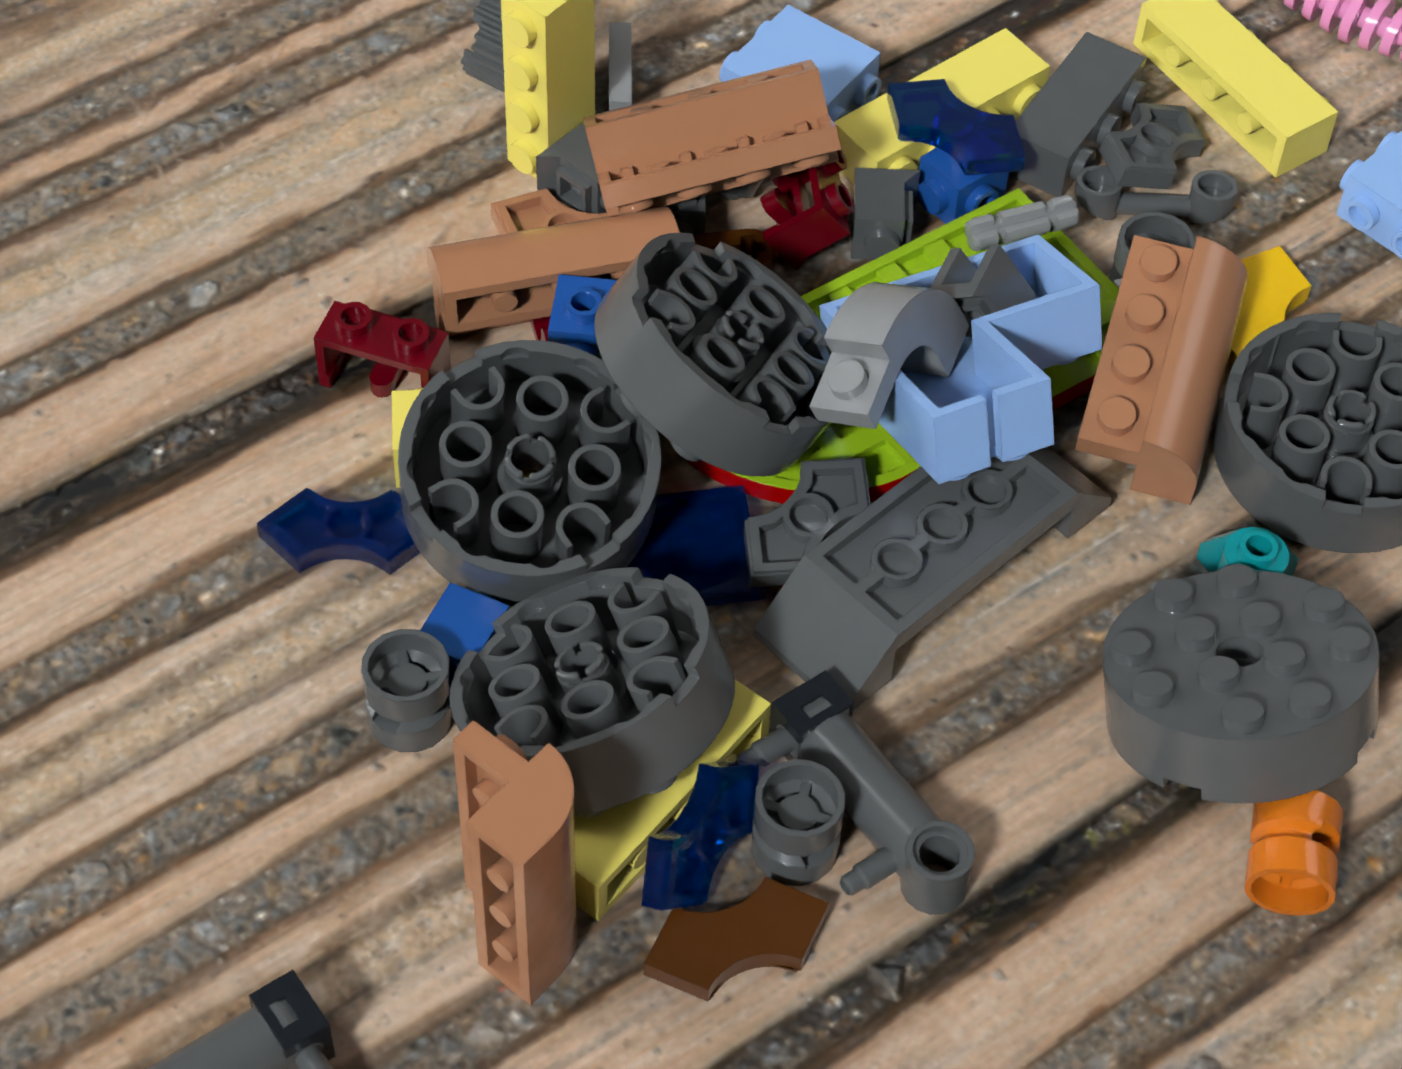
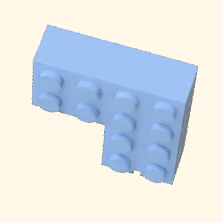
[819,234,1102,484]

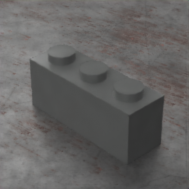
[1004,32,1147,197]

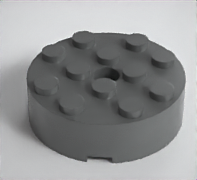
[594,233,831,477]
[1213,313,1402,553]
[398,340,661,606]
[1103,564,1379,803]
[450,567,735,818]

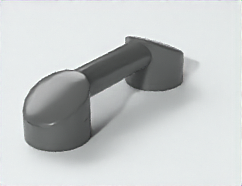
[1074,165,1238,224]

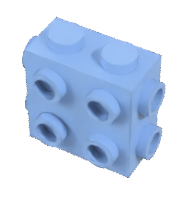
[719,5,881,122]
[1336,131,1402,259]

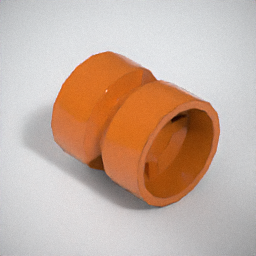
[1245,790,1343,916]

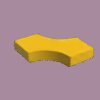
[1228,246,1312,367]

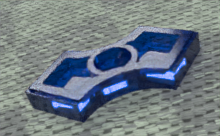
[887,79,1026,176]
[257,488,420,575]
[641,760,759,911]

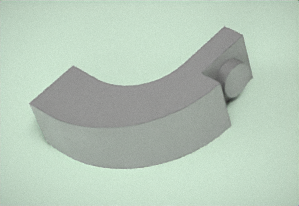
[809,282,969,429]

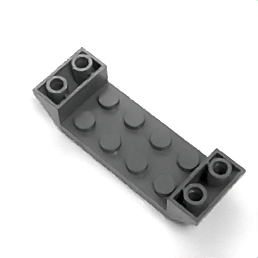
[753,447,1112,710]

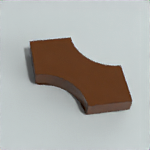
[644,877,829,1002]

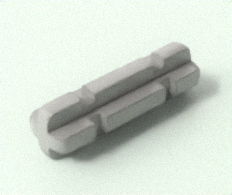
[964,195,1079,251]

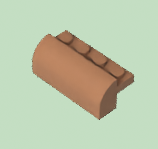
[583,59,841,216]
[427,206,680,336]
[1075,235,1248,505]
[453,720,577,1006]

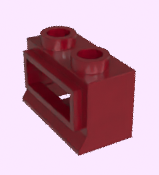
[760,150,855,270]
[313,300,451,398]

